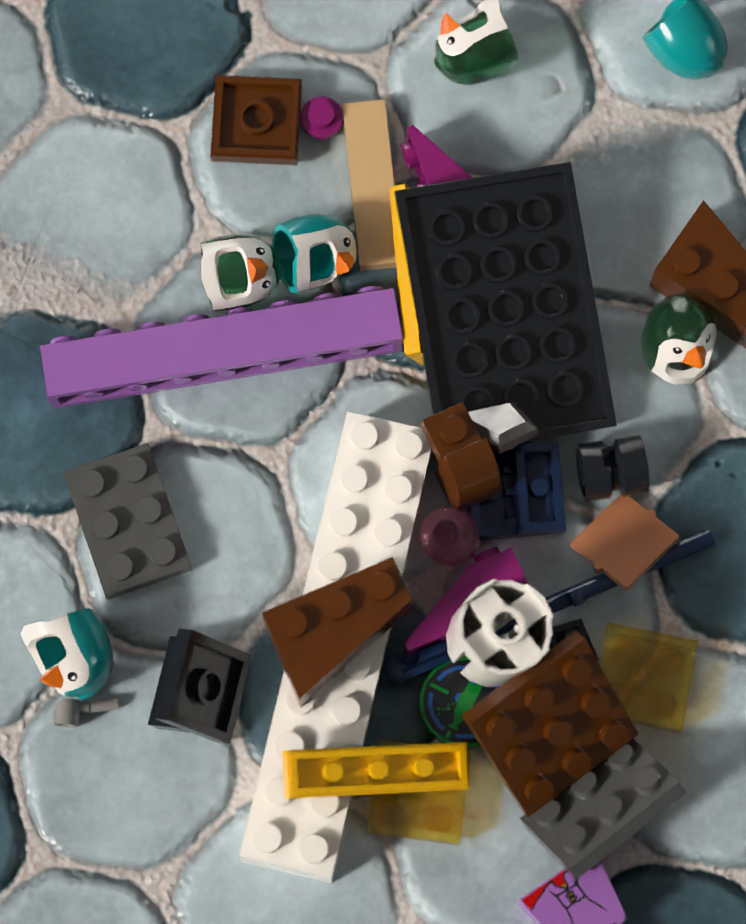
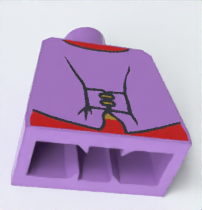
[517,861,627,924]

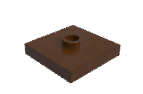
[210,75,302,165]

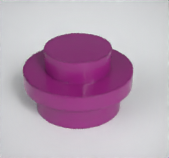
[300,97,343,139]

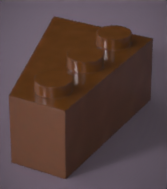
[262,557,412,708]

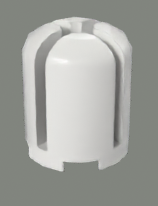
[446,579,553,687]

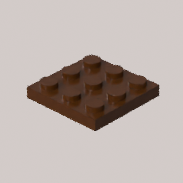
[462,630,639,817]

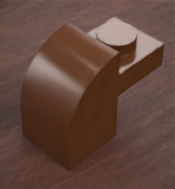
[420,402,500,514]

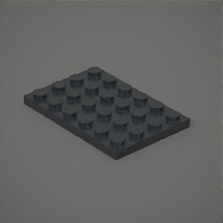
[394,162,617,442]

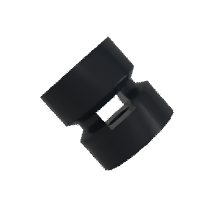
[576,435,650,502]

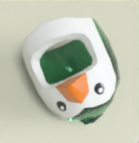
[434,0,519,85]
[200,234,284,312]
[640,294,717,385]

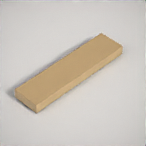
[342,99,397,271]

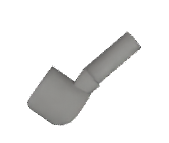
[54,698,119,728]

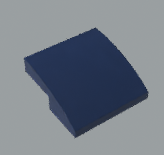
[468,442,566,540]

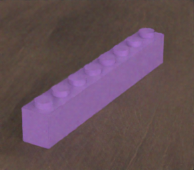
[40,286,403,409]

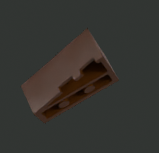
[649,200,746,348]

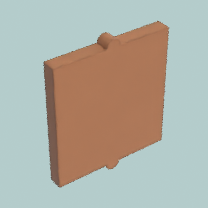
[570,494,680,592]

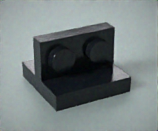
[148,628,252,744]

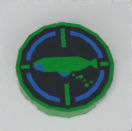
[419,657,500,749]

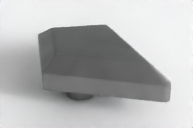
[468,402,538,454]

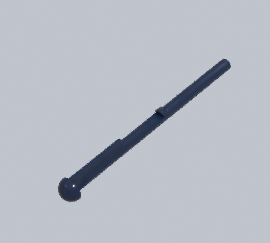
[382,529,715,687]

